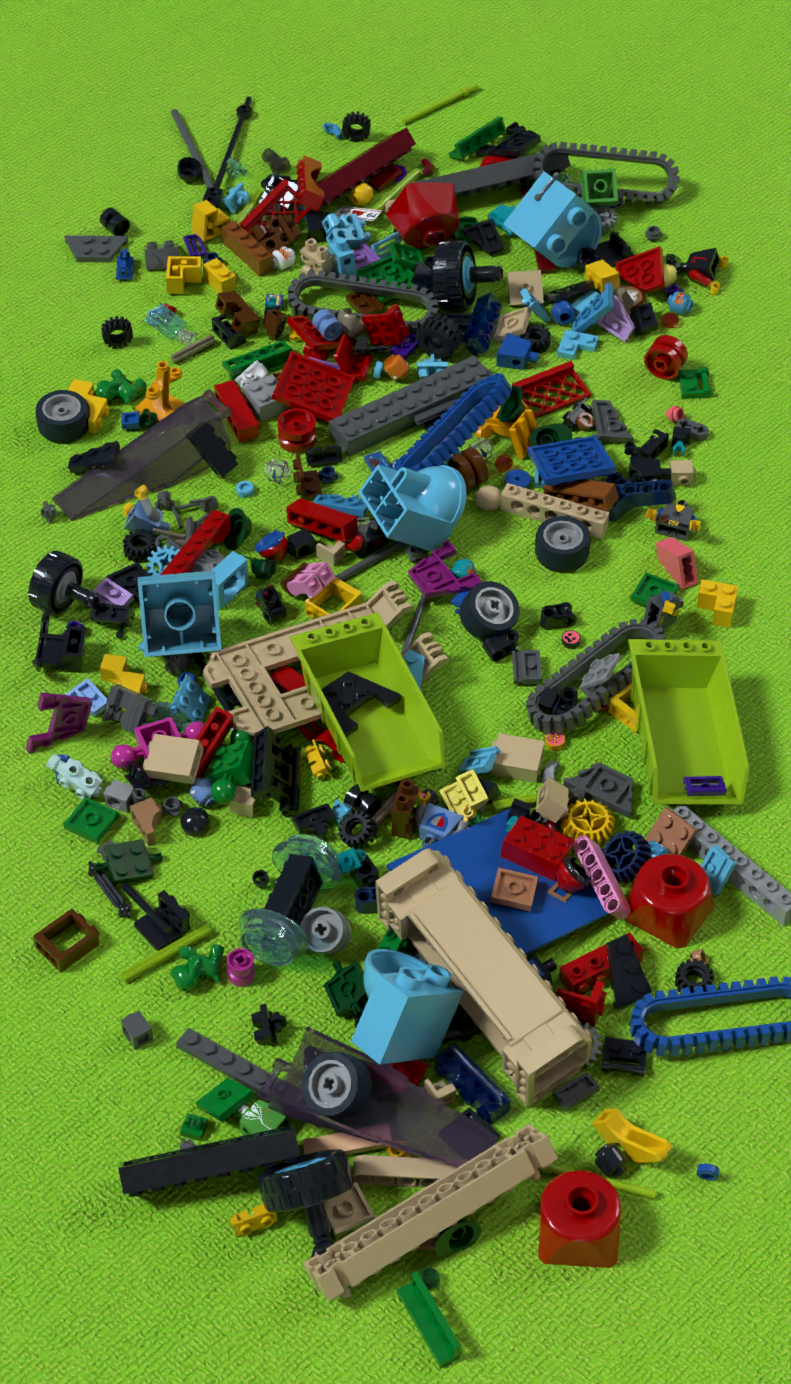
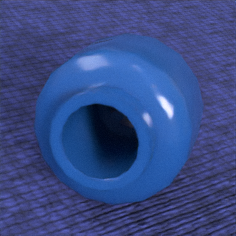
[551,300,575,325]

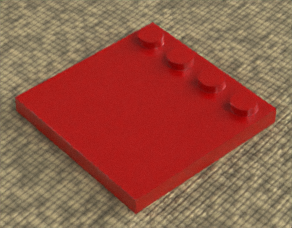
[271,351,355,422]

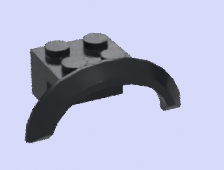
[32,609,86,672]

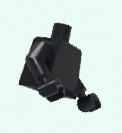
[624,441,671,483]

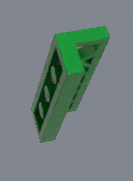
[448,116,506,159]
[222,340,292,384]
[397,1271,461,1368]

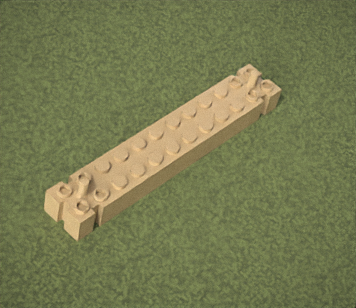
[303,1124,558,1301]

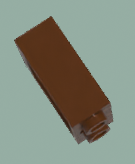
[33,908,100,973]

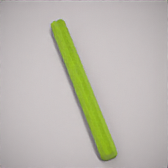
[365,168,421,225]

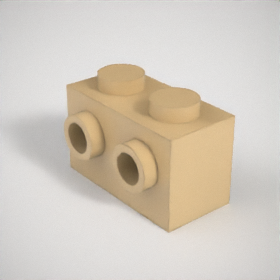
[536,777,569,823]

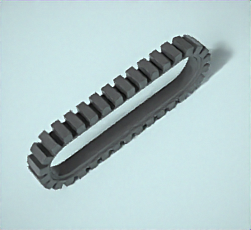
[532,142,680,205]
[288,270,439,335]
[526,619,665,734]

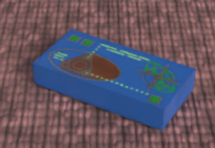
[364,451,392,472]

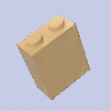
[490,733,544,783]
[143,734,204,784]

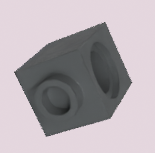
[121,1011,153,1050]

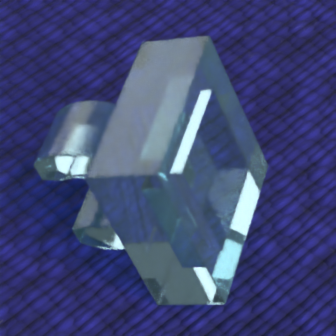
[226,157,247,179]

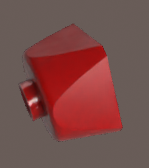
[386,182,459,249]
[625,854,715,949]
[538,1170,621,1268]

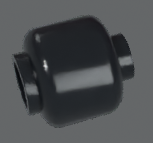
[594,1143,627,1177]

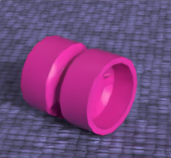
[227,948,255,987]

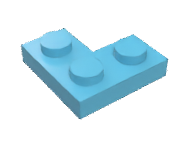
[557,330,599,360]

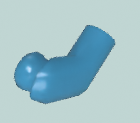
[323,122,344,140]

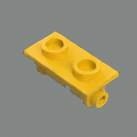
[305,739,333,780]
[229,1204,278,1237]

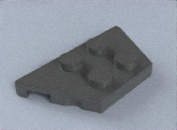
[64,235,128,263]
[563,762,633,818]

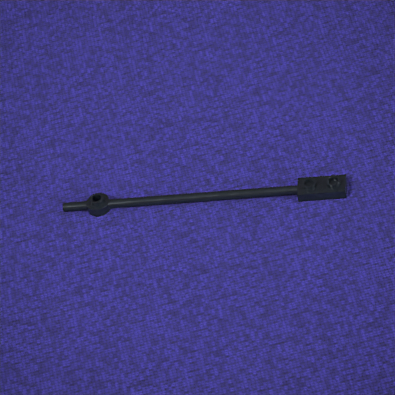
[202,96,252,209]

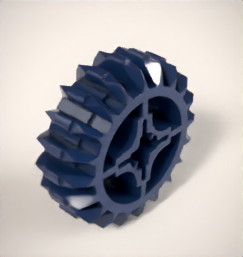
[601,830,652,885]

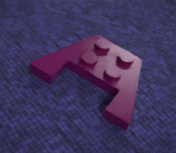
[408,539,482,599]
[26,692,92,753]

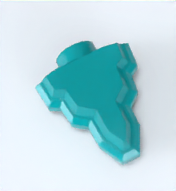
[487,205,516,237]

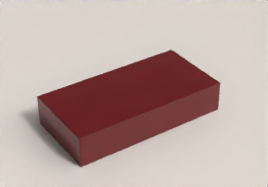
[368,163,403,193]

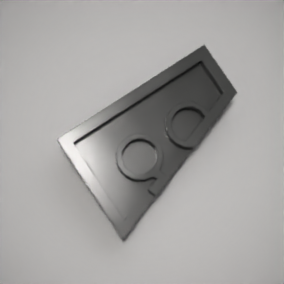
[591,400,634,443]

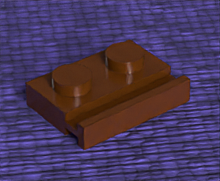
[346,292,384,315]

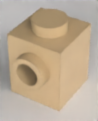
[669,460,696,486]

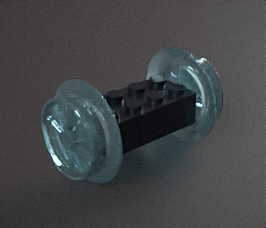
[238,834,341,966]

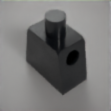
[307,211,335,243]

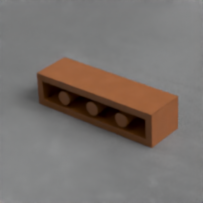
[221,221,273,277]
[543,479,619,511]

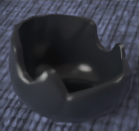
[177,157,201,182]
[576,247,601,272]
[180,807,210,837]

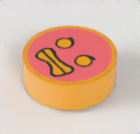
[545,731,565,750]

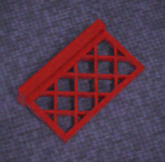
[240,179,311,240]
[512,361,591,419]

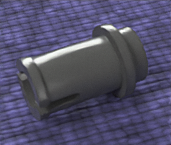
[132,788,146,805]

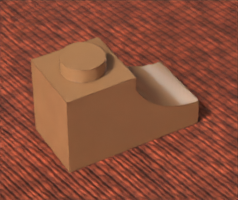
[130,797,163,846]

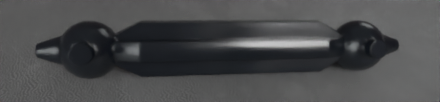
[87,861,132,918]

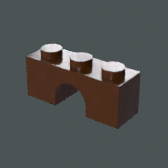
[215,291,260,336]

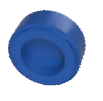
[697,1164,720,1181]

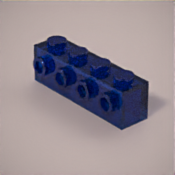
[462,293,503,356]
[434,1043,511,1125]

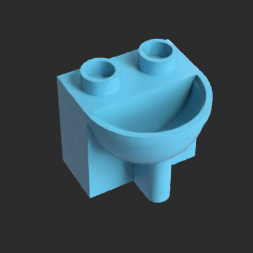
[503,171,602,268]
[358,464,466,551]
[351,949,464,1065]

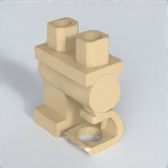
[300,238,333,289]

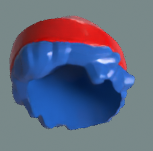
[254,530,288,561]

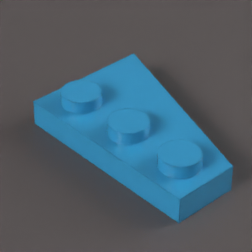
[572,282,613,333]
[313,494,369,518]

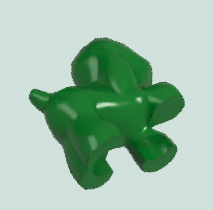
[96,369,147,405]
[170,944,224,992]

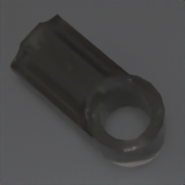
[262,148,291,175]

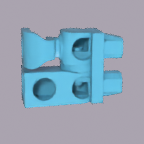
[322,213,371,248]

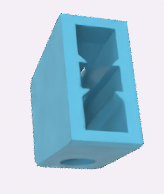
[328,237,357,279]

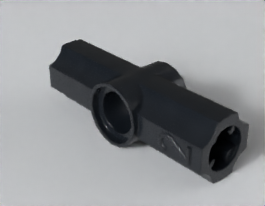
[442,1014,482,1043]

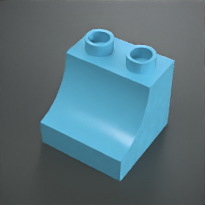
[138,571,222,657]

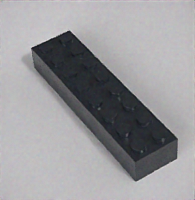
[118,1125,300,1197]

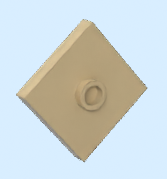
[507,270,544,307]
[494,307,532,342]
[324,1182,376,1238]

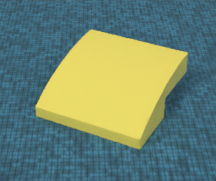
[439,769,489,818]

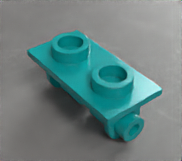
[326,847,366,877]

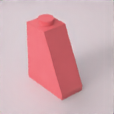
[656,537,698,589]

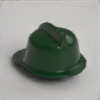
[499,386,526,423]
[530,423,572,446]
[224,508,252,550]
[244,556,281,579]
[434,1218,481,1257]

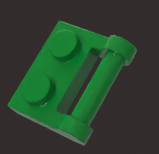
[678,367,713,399]

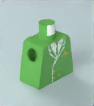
[235,1100,290,1135]

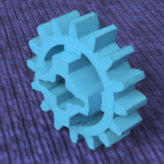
[146,545,180,576]

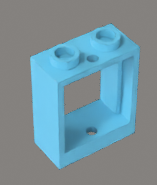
[211,551,248,610]

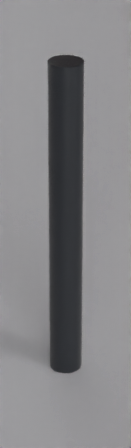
[121,883,172,934]

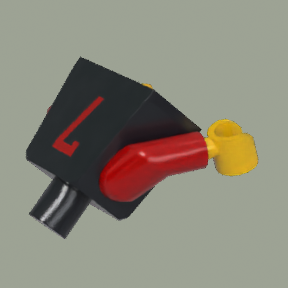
[679,248,729,295]
[335,519,388,559]

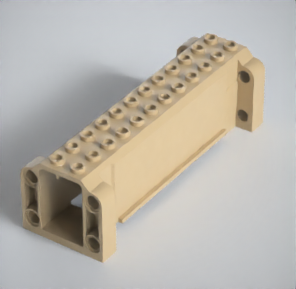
[375,848,592,1108]

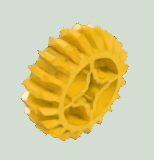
[561,799,615,846]

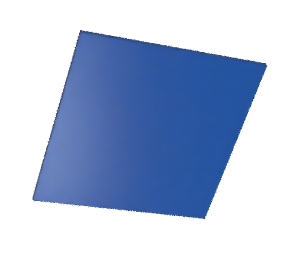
[386,808,610,955]

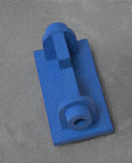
[116,249,134,280]

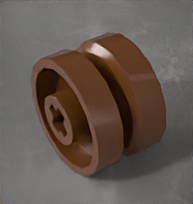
[446,447,489,492]

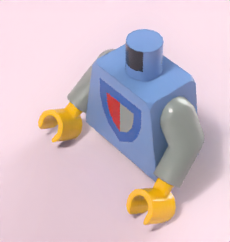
[122,485,170,534]
[415,789,476,848]

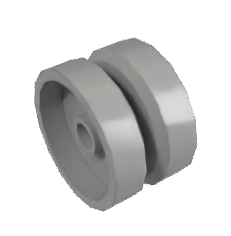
[300,907,352,955]

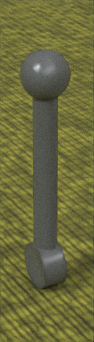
[534,172,559,201]

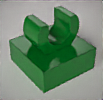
[180,1113,208,1141]

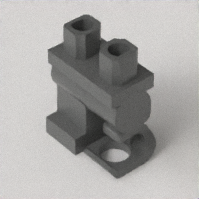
[102,684,160,734]

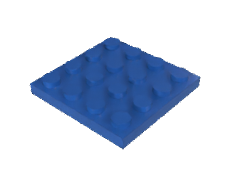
[527,435,616,486]

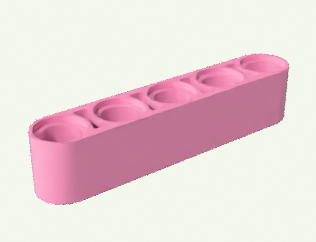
[574,836,630,920]

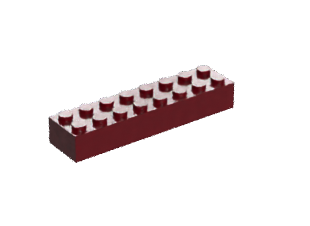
[316,127,416,208]

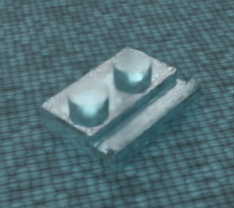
[145,303,187,341]

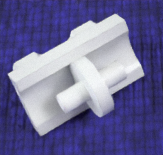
[235,360,268,387]

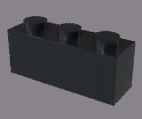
[185,422,238,478]

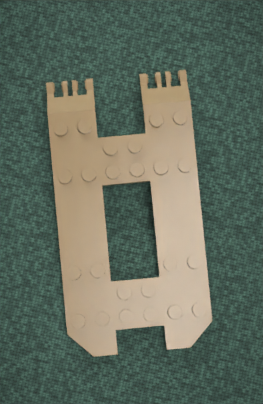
[203,580,450,736]

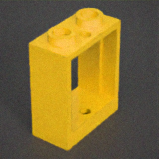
[305,577,362,619]
[608,684,638,733]

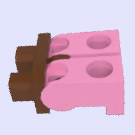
[280,562,336,598]

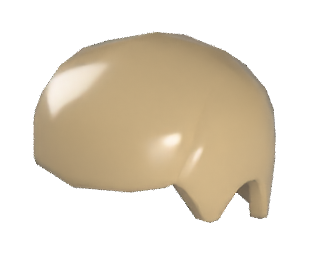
[475,485,501,512]

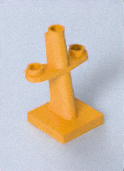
[135,361,184,427]
[476,406,538,459]

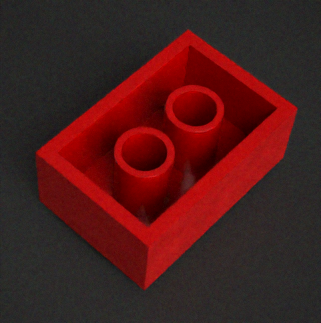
[500,816,575,882]

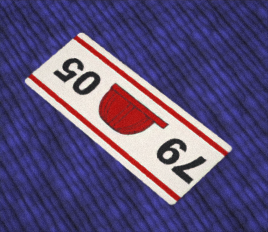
[335,206,382,221]

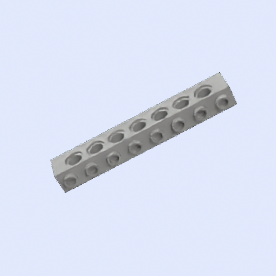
[673,804,791,926]

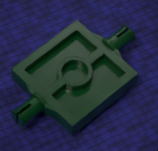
[94,839,163,885]
[323,960,368,1018]

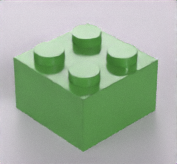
[580,169,618,207]

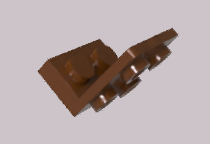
[293,452,322,501]

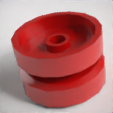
[644,335,688,380]
[278,408,316,453]

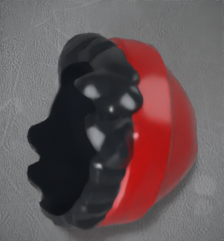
[556,856,592,892]

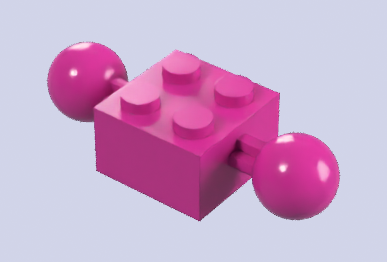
[110,717,205,769]

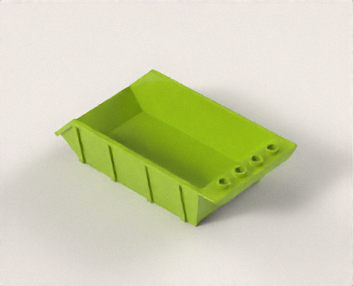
[289,612,446,791]
[628,639,750,804]

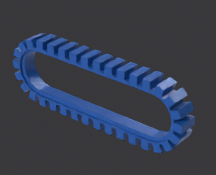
[393,373,512,472]
[629,976,791,1057]

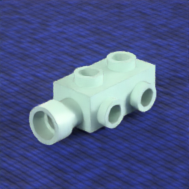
[46,753,103,800]

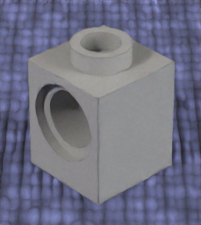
[104,780,136,813]

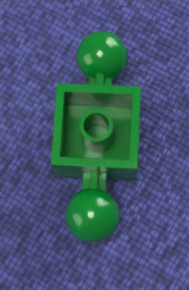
[207,728,254,804]

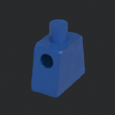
[497,333,539,370]

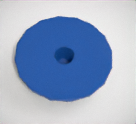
[504,469,531,488]

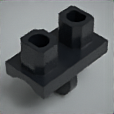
[251,1003,287,1047]

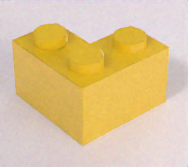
[192,200,230,242]
[166,256,202,294]
[697,580,738,628]

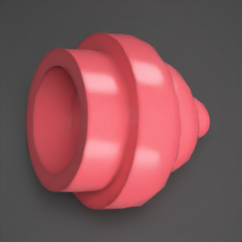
[666,405,684,423]

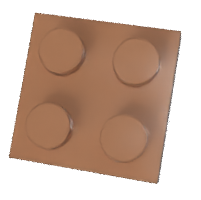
[645,807,698,855]
[490,867,538,911]

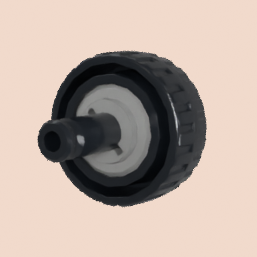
[28,551,100,615]

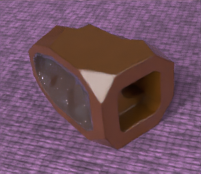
[264,309,287,340]

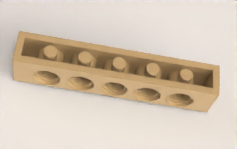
[500,483,609,540]

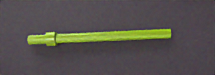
[402,83,479,125]
[537,1162,657,1199]

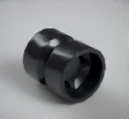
[100,207,130,236]
[344,784,382,818]

